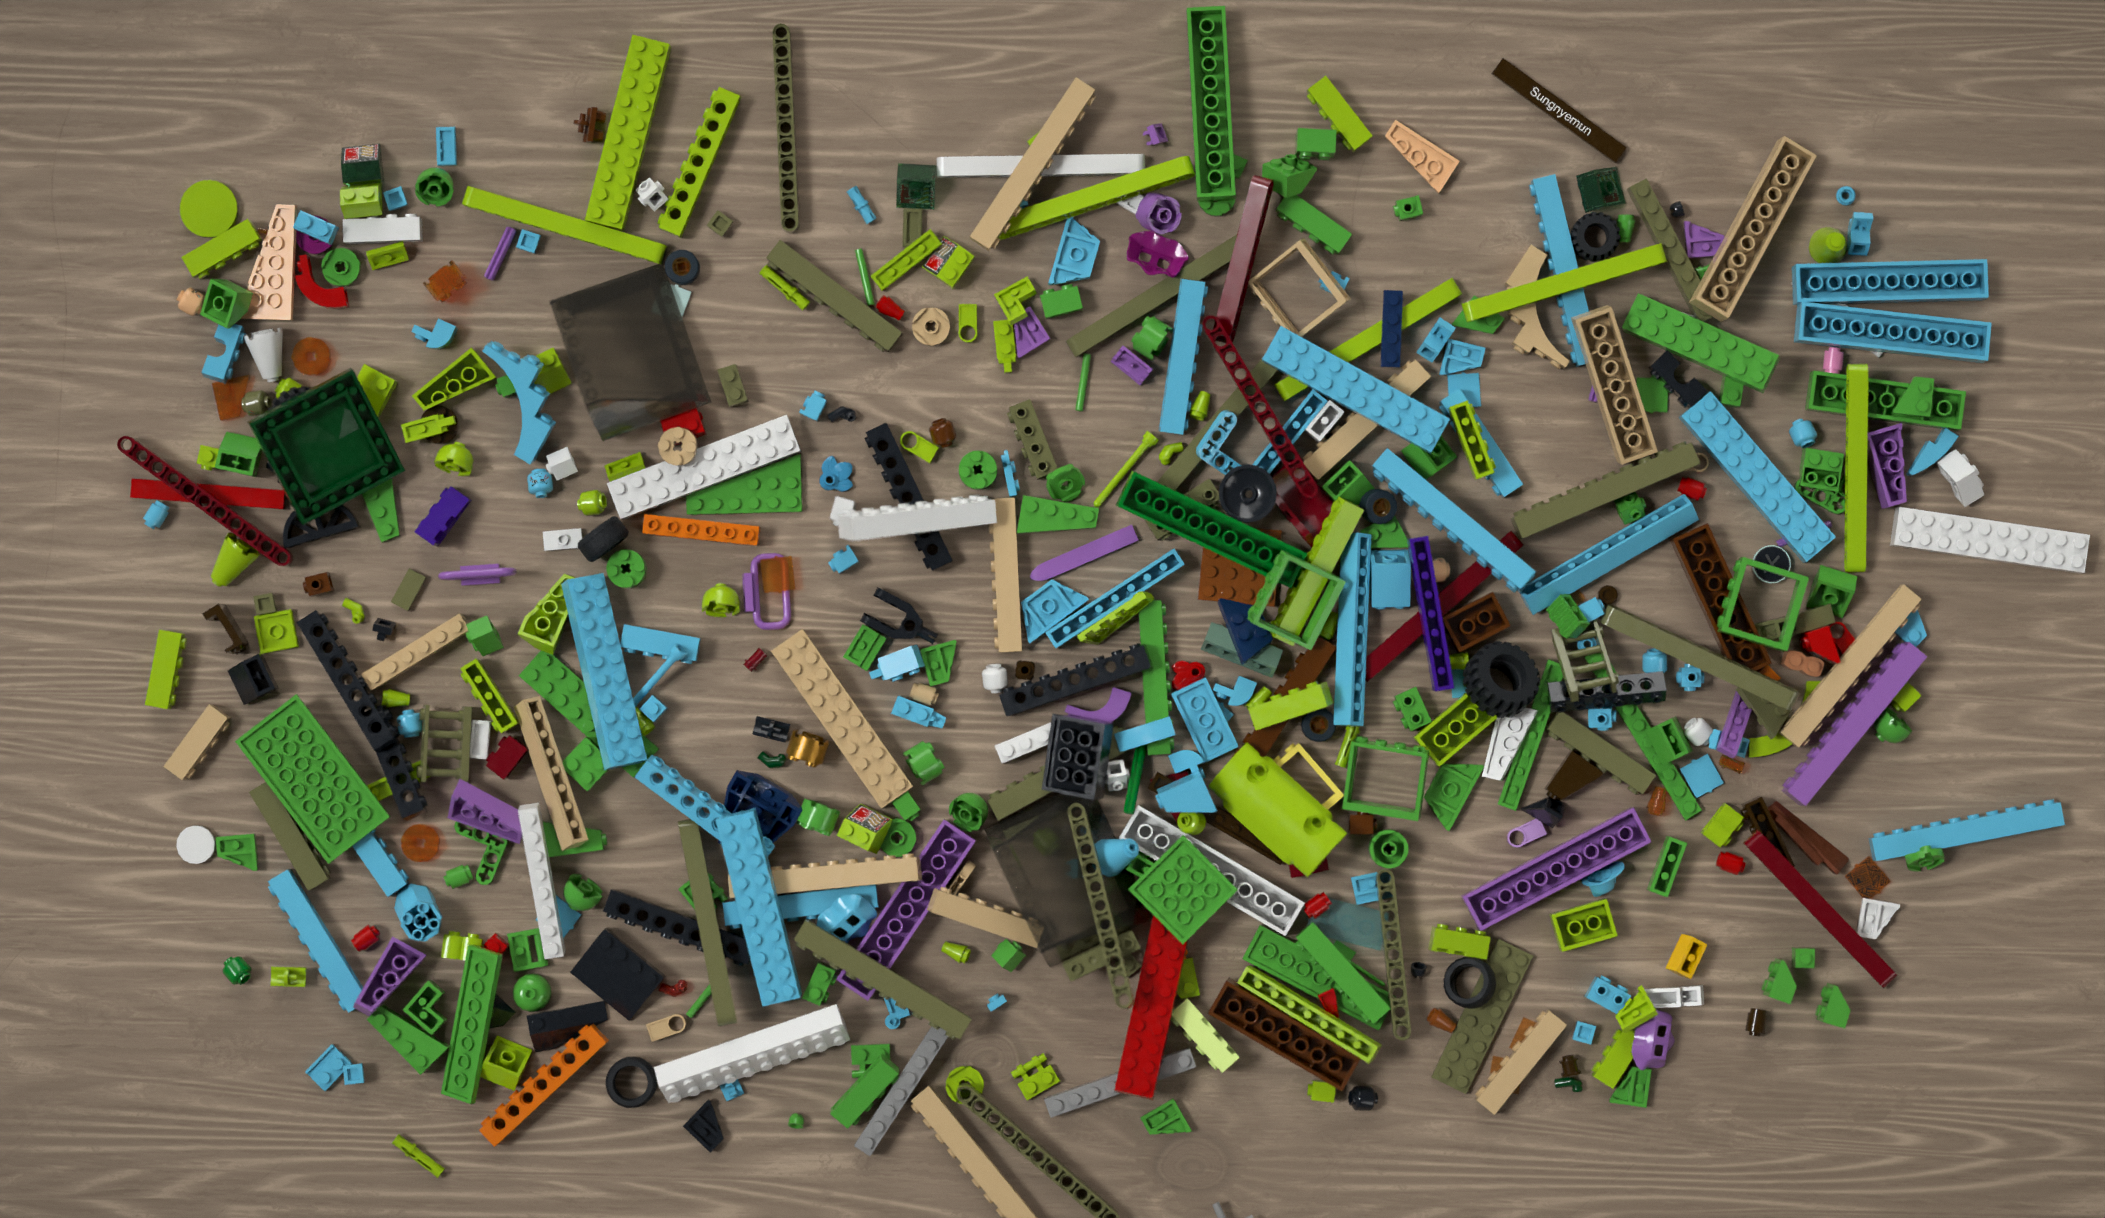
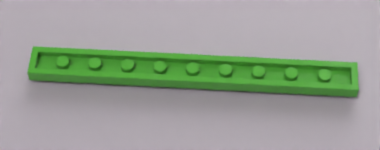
[1584,653,1702,820]

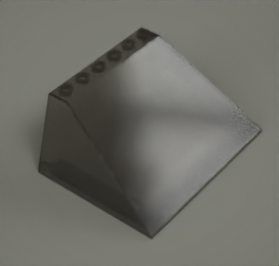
[550,262,712,441]
[984,793,1153,967]

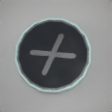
[1752,545,1791,583]

